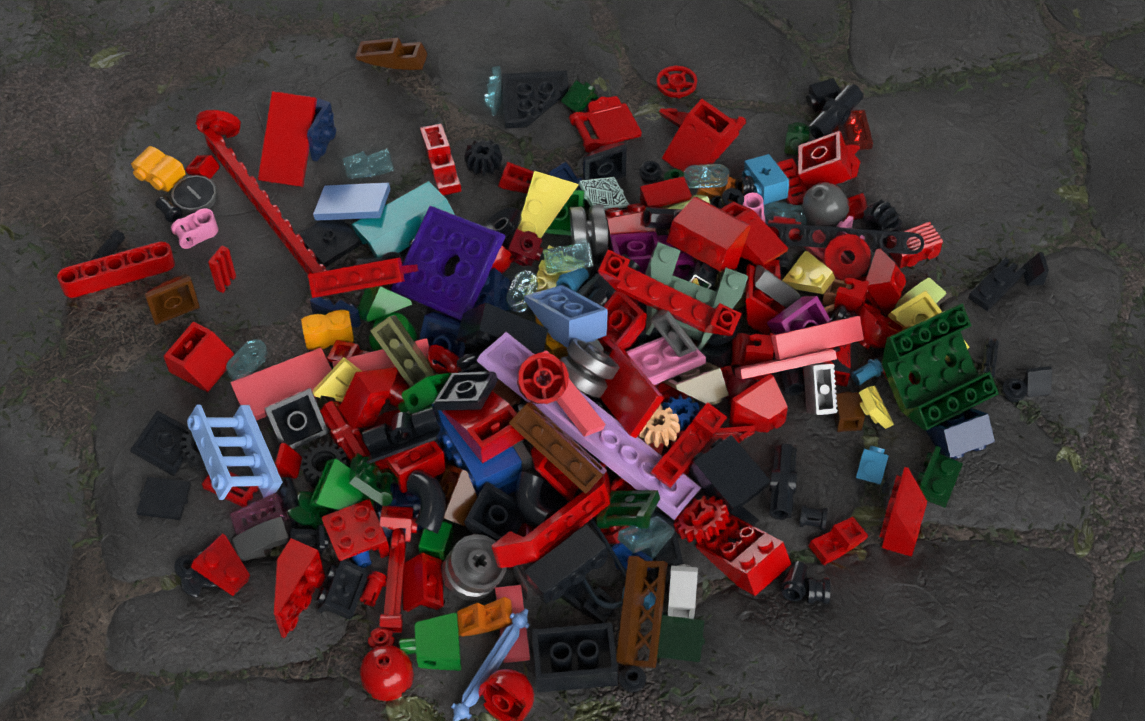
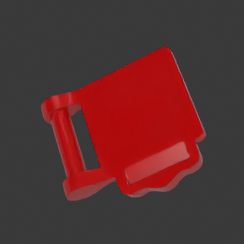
[569,96,642,153]

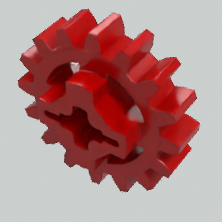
[674,496,730,543]

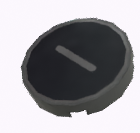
[171,175,217,214]

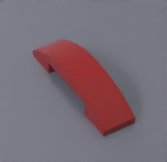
[650,402,727,488]

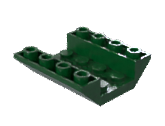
[882,303,999,431]

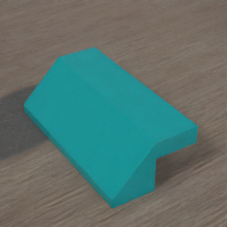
[351,181,455,258]

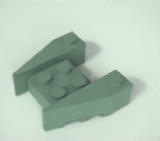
[645,242,748,351]

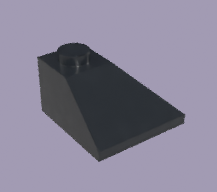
[583,143,627,180]

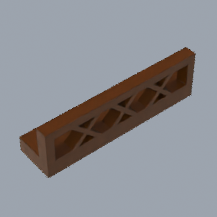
[509,401,607,494]
[616,556,668,668]

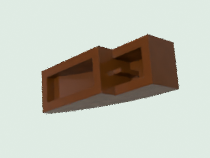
[355,38,427,70]

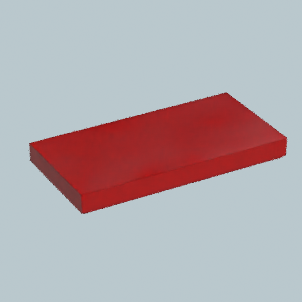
[258,91,317,187]
[600,345,664,438]

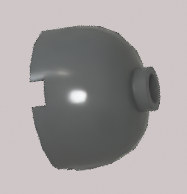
[802,182,849,227]

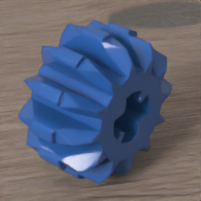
[662,394,701,431]

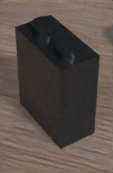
[689,435,771,516]

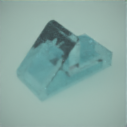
[617,516,675,560]

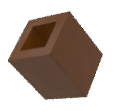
[834,391,865,432]

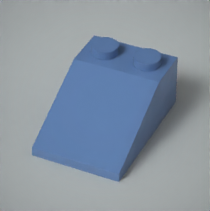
[524,285,608,348]

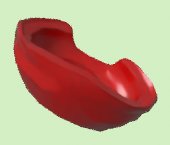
[426,345,459,374]

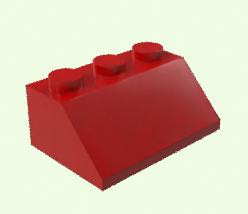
[666,197,751,271]

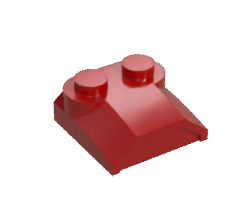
[601,290,647,349]

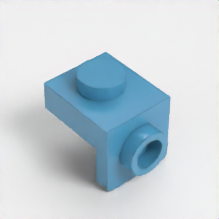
[856,445,889,485]

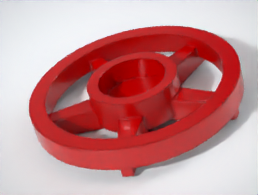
[657,66,697,99]

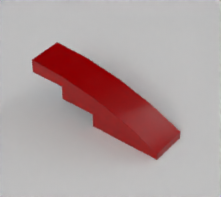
[420,124,462,195]

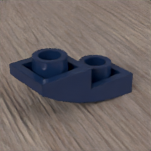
[310,297,361,328]

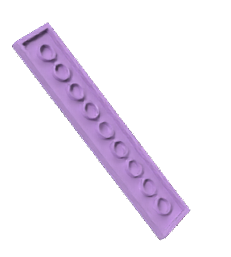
[477,332,701,520]

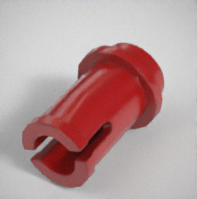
[359,571,387,607]

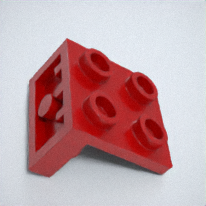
[322,499,390,561]

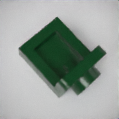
[561,80,599,112]
[784,122,810,155]

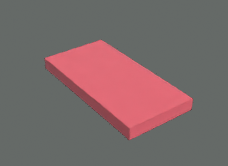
[230,348,332,421]

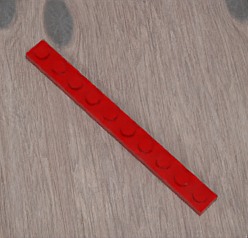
[203,128,327,275]

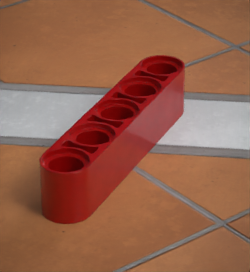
[57,241,175,298]

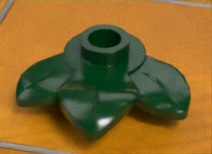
[287,491,333,532]

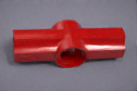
[320,401,370,464]

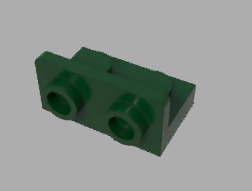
[916,446,963,508]

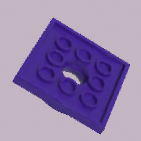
[391,206,506,321]

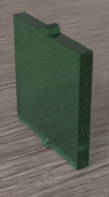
[657,615,705,662]

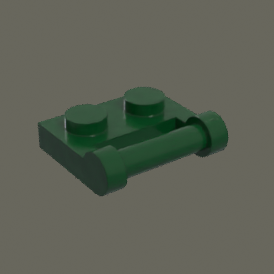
[349,453,394,506]
[597,490,660,529]

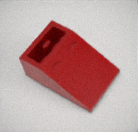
[662,99,739,183]
[721,202,788,266]
[441,391,525,464]
[879,467,927,557]
[695,515,791,596]
[274,538,325,638]

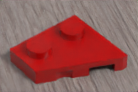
[191,533,250,596]

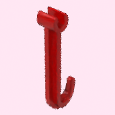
[380,528,406,633]

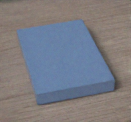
[313,183,390,221]

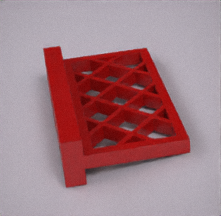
[308,258,419,298]

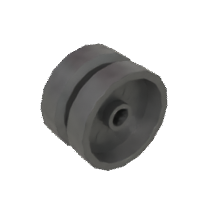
[570,205,608,258]
[560,338,619,398]
[442,534,506,601]

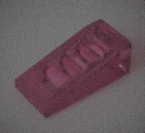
[230,493,289,535]

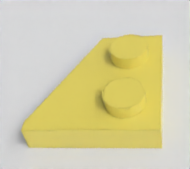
[782,251,835,294]
[312,357,362,402]
[859,385,894,429]

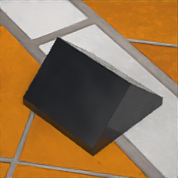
[264,388,329,449]
[464,482,524,542]

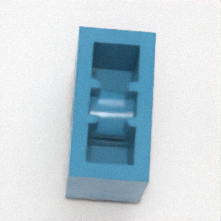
[742,154,789,205]

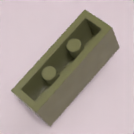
[370,315,438,387]

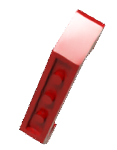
[598,249,742,336]
[491,462,610,568]

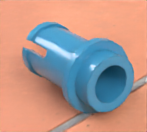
[851,359,882,386]

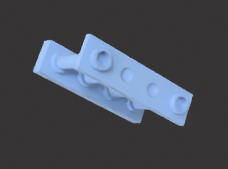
[187,405,283,500]

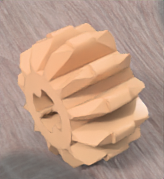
[639,404,680,448]

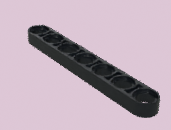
[767,222,925,254]

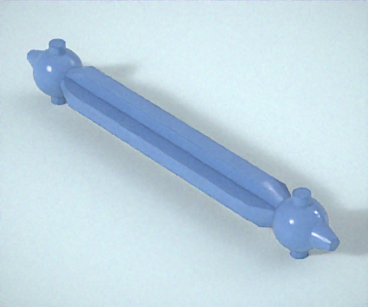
[451,608,530,721]

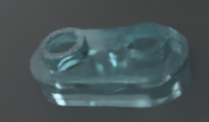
[684,164,729,189]
[764,202,807,225]
[506,270,538,312]
[226,339,268,380]

